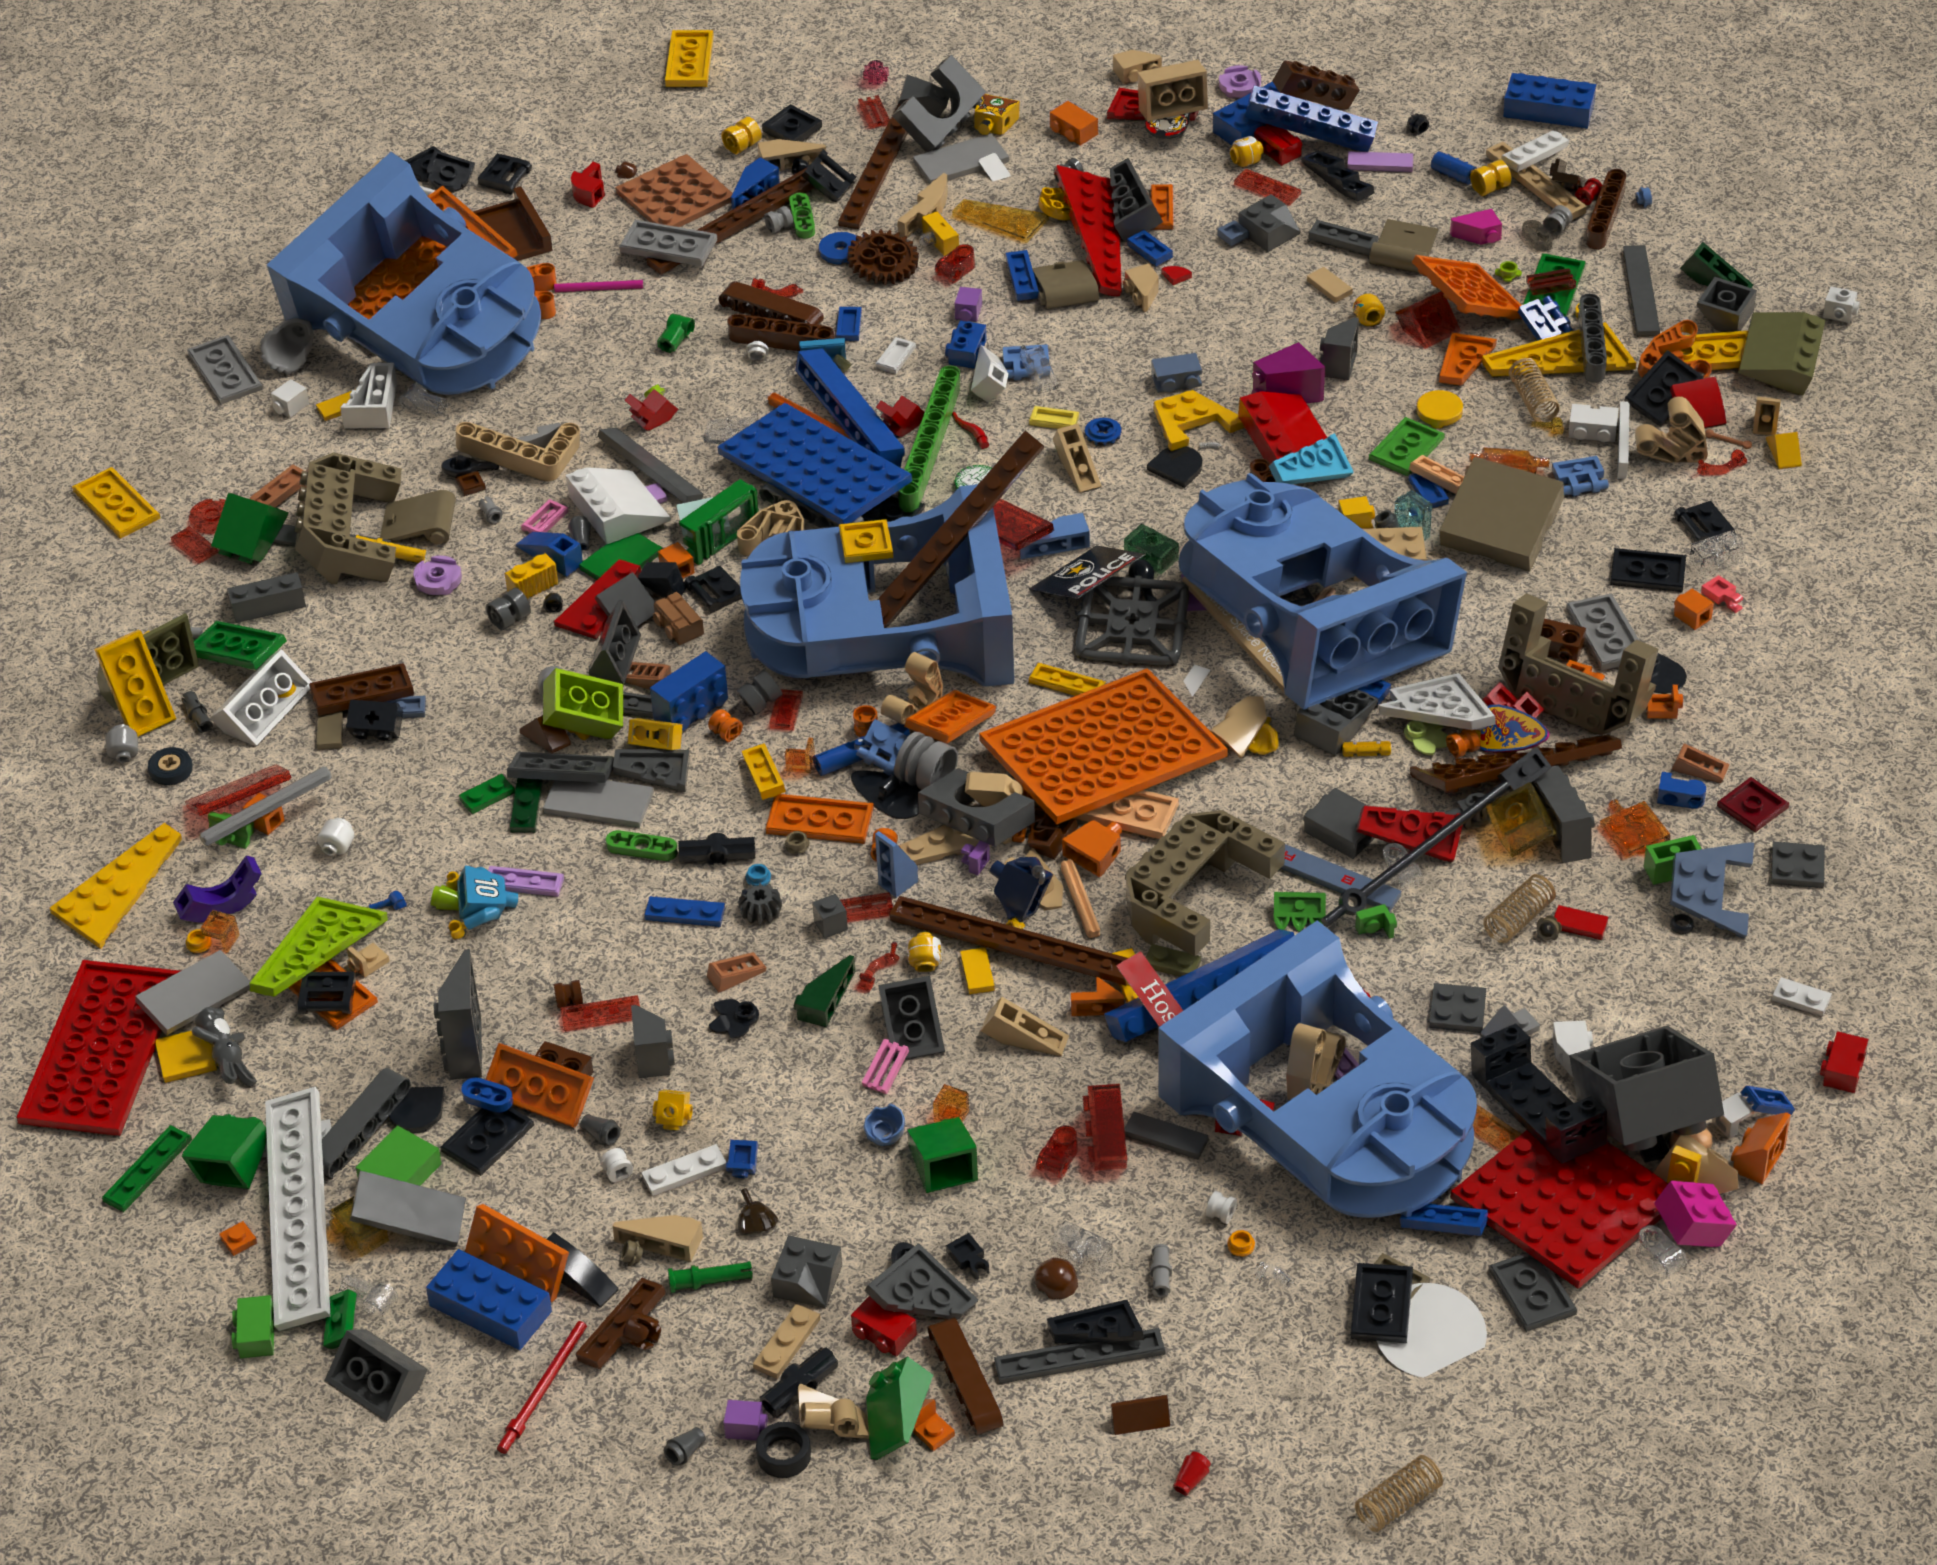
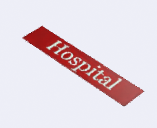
[1116,951,1183,1027]

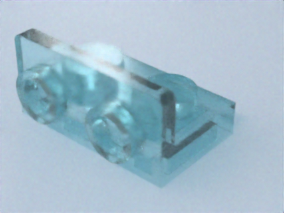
[1394,490,1432,541]

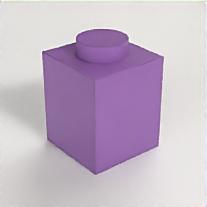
[954,287,982,322]
[724,1400,768,1441]

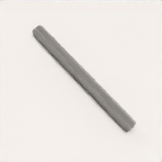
[199,767,332,846]

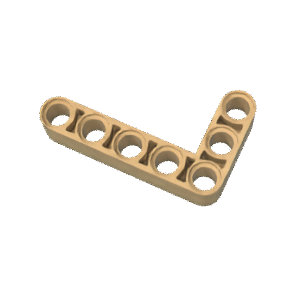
[456,422,580,481]

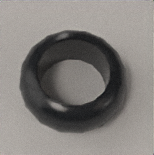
[1670,914,1694,934]

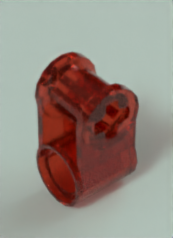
[935,244,975,284]
[1036,1125,1078,1179]

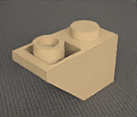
[1113,50,1162,84]
[1123,263,1159,312]

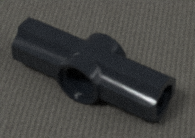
[678,833,756,865]
[759,1347,838,1417]

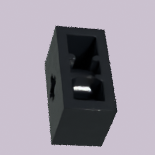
[346,700,403,741]

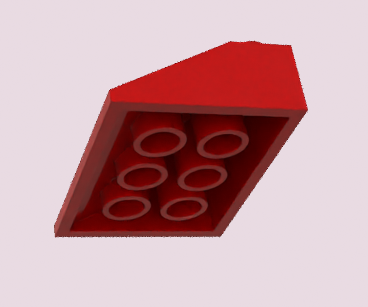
[1238,391,1328,463]

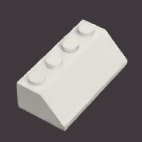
[210,649,312,746]

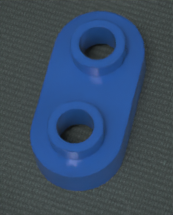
[461,1078,513,1112]

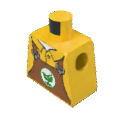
[974,94,1020,135]

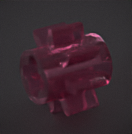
[863,60,889,85]

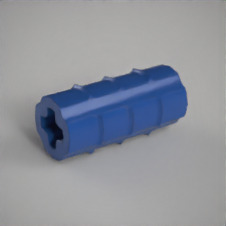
[1431,151,1477,185]

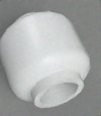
[317,818,355,856]

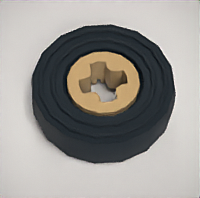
[148,747,193,786]

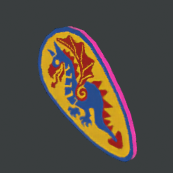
[1475,704,1549,753]

